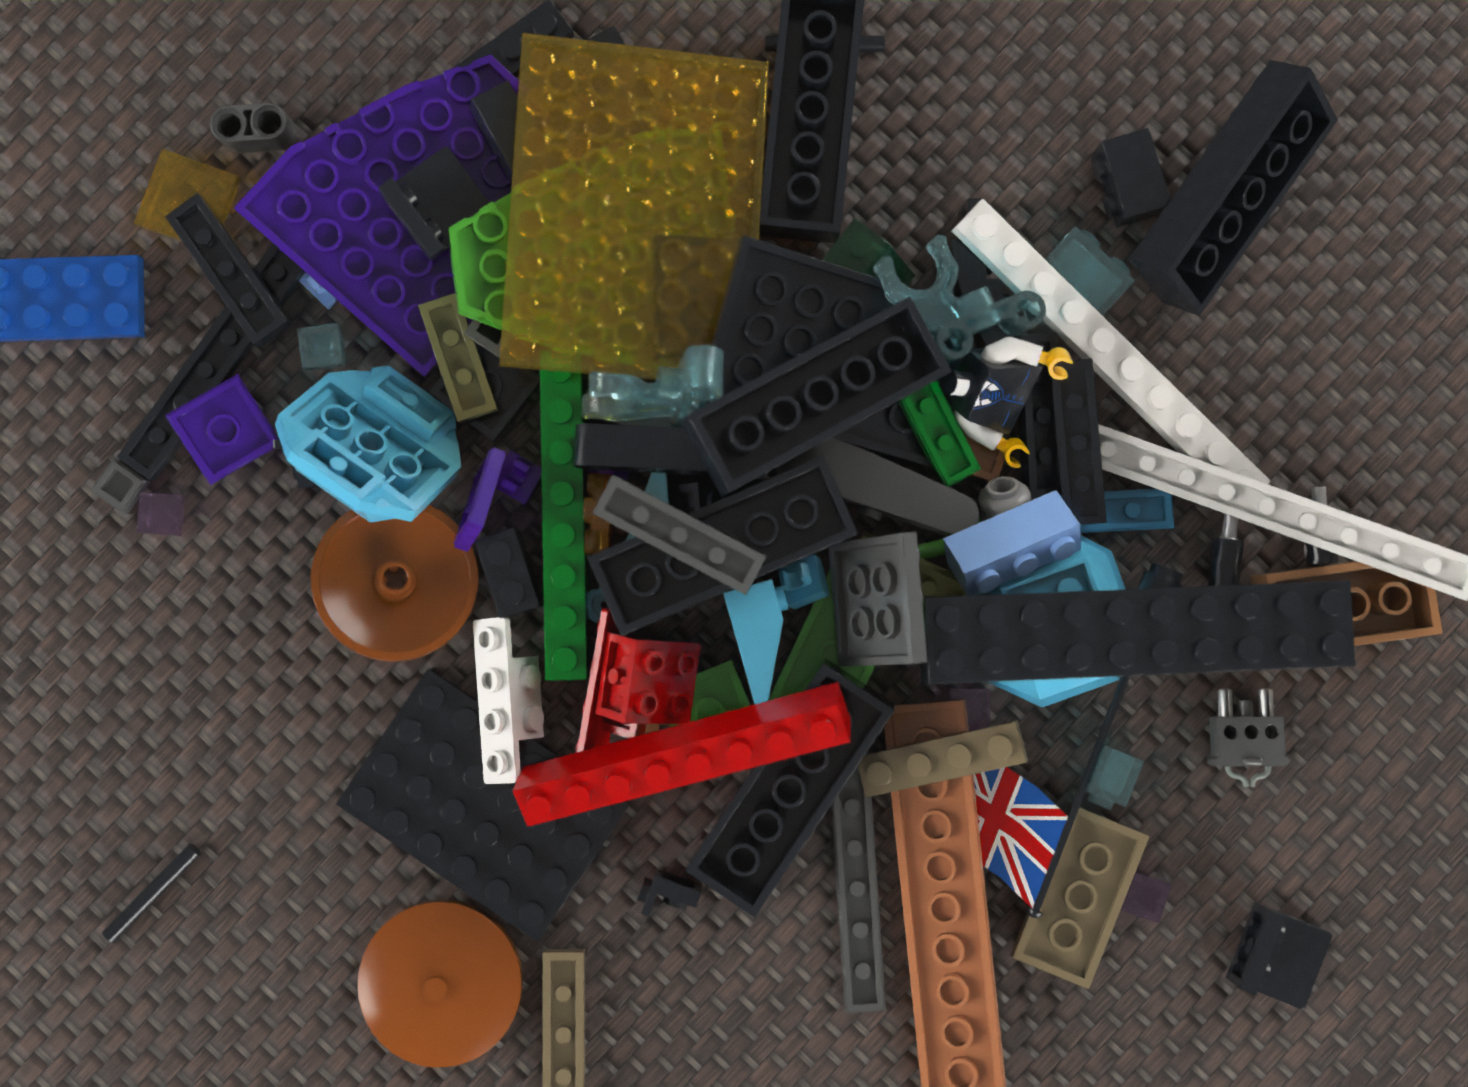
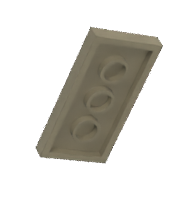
[1010,803,1150,989]

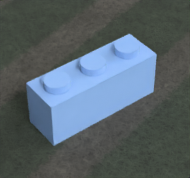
[943,490,1081,596]

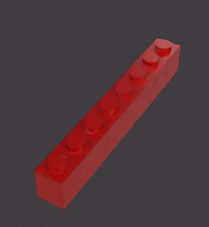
[513,682,851,827]

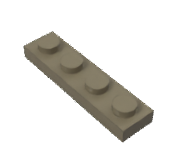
[858,720,1028,797]
[543,949,585,1087]

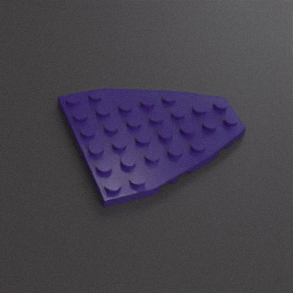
[234,54,552,377]

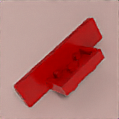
[575,608,647,753]

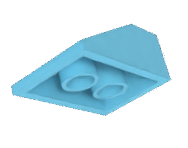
[723,579,788,704]

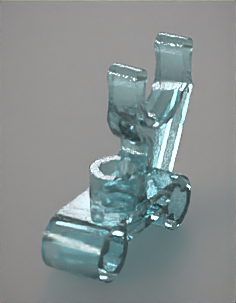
[874,235,1046,365]
[582,345,723,428]

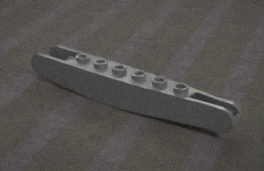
[586,378,979,537]

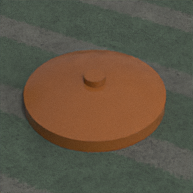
[311,505,478,662]
[358,900,523,1068]

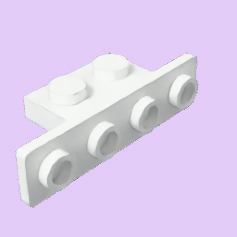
[473,617,544,784]

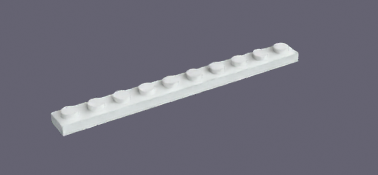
[952,198,1270,484]
[1098,424,1468,601]

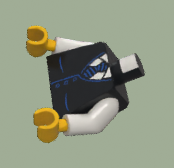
[940,337,1073,468]

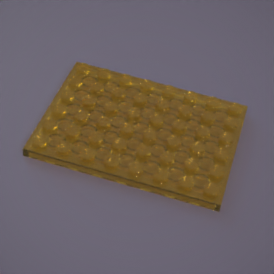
[499,33,769,384]

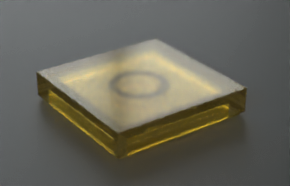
[134,149,241,242]

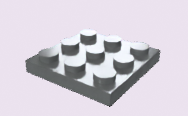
[829,532,927,667]

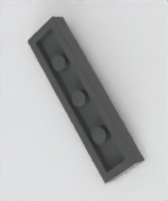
[593,475,766,595]

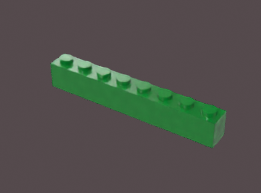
[539,351,591,681]

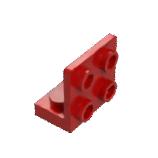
[595,632,701,724]

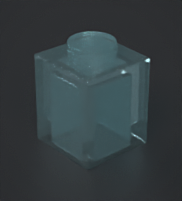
[1086,745,1144,810]

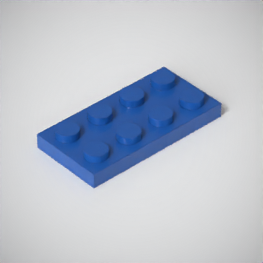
[0,255,145,342]

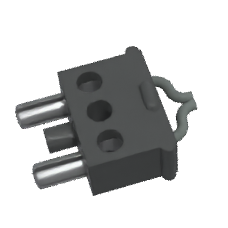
[1207,688,1290,787]

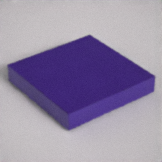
[165,374,280,485]
[453,447,506,552]

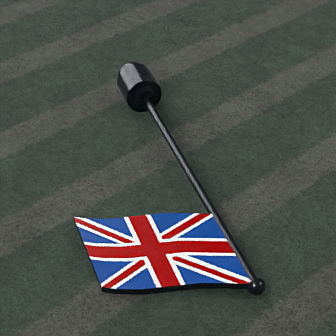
[973,563,1183,919]

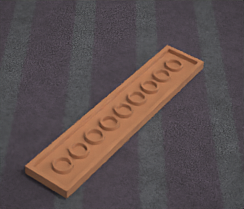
[884,699,1006,1087]

